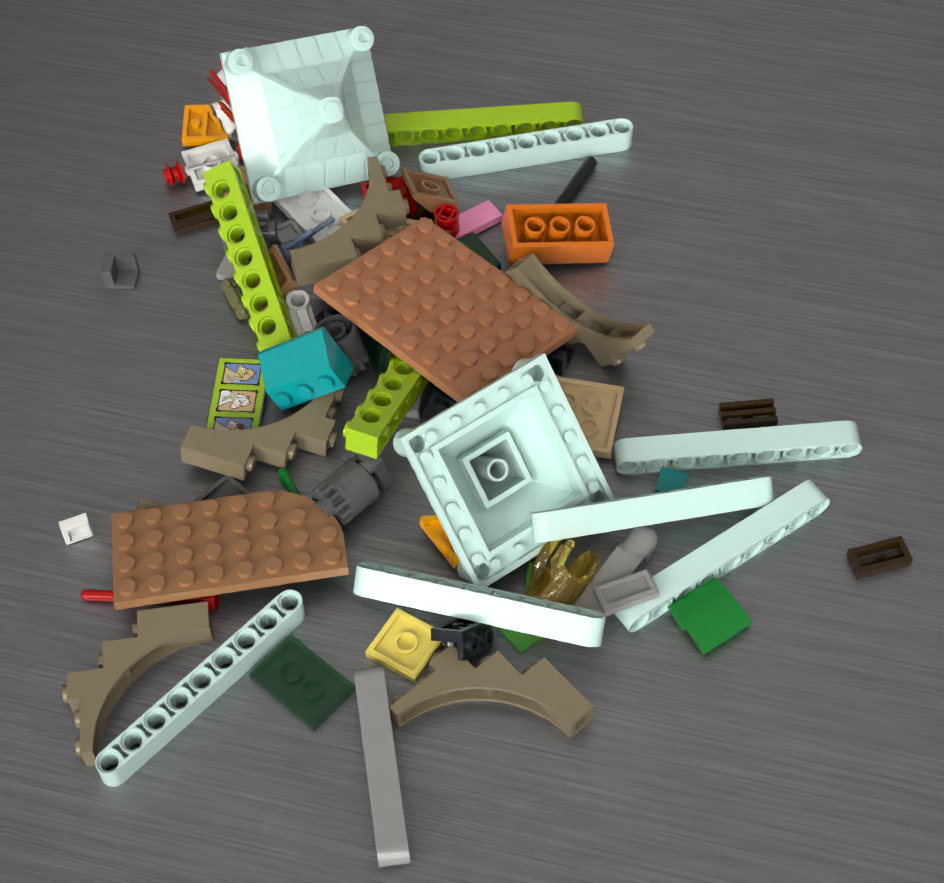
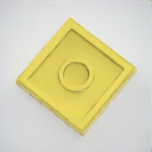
[365,607,443,684]

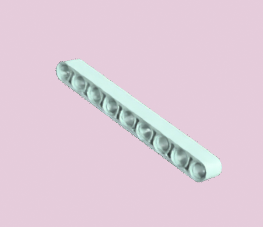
[419,118,633,179]
[613,421,862,475]
[531,475,774,543]
[614,480,830,633]
[353,562,606,647]
[95,589,305,787]

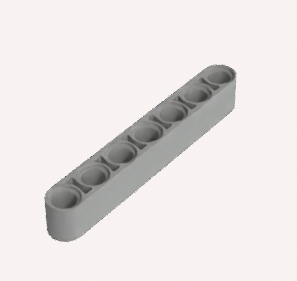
[353,666,411,868]

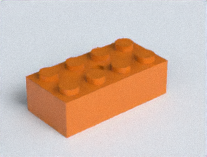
[501,203,614,265]

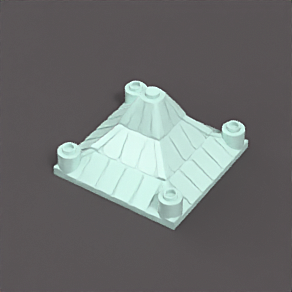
[219,26,400,205]
[393,353,615,587]

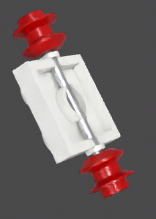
[162,138,244,192]

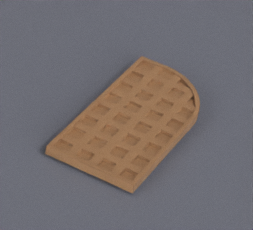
[111,491,349,610]

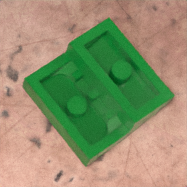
[667,577,752,655]

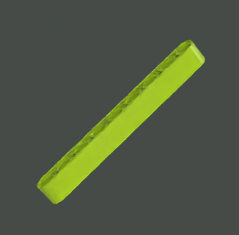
[383,101,584,147]

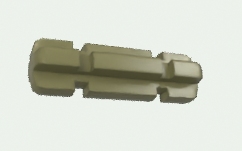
[220,278,250,320]

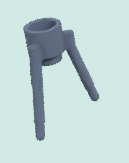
[279,217,335,264]

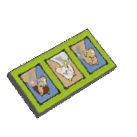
[205,357,267,430]

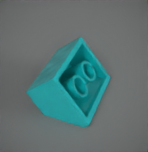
[258,327,354,411]

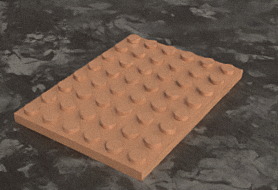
[313,217,578,402]

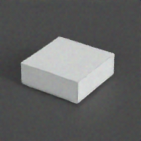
[58,513,94,545]

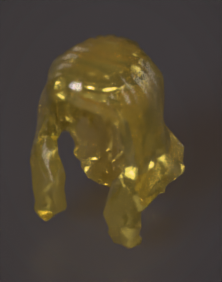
[524,539,600,605]

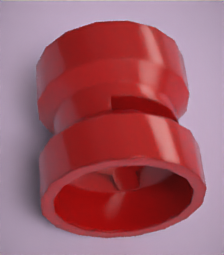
[434,204,460,237]

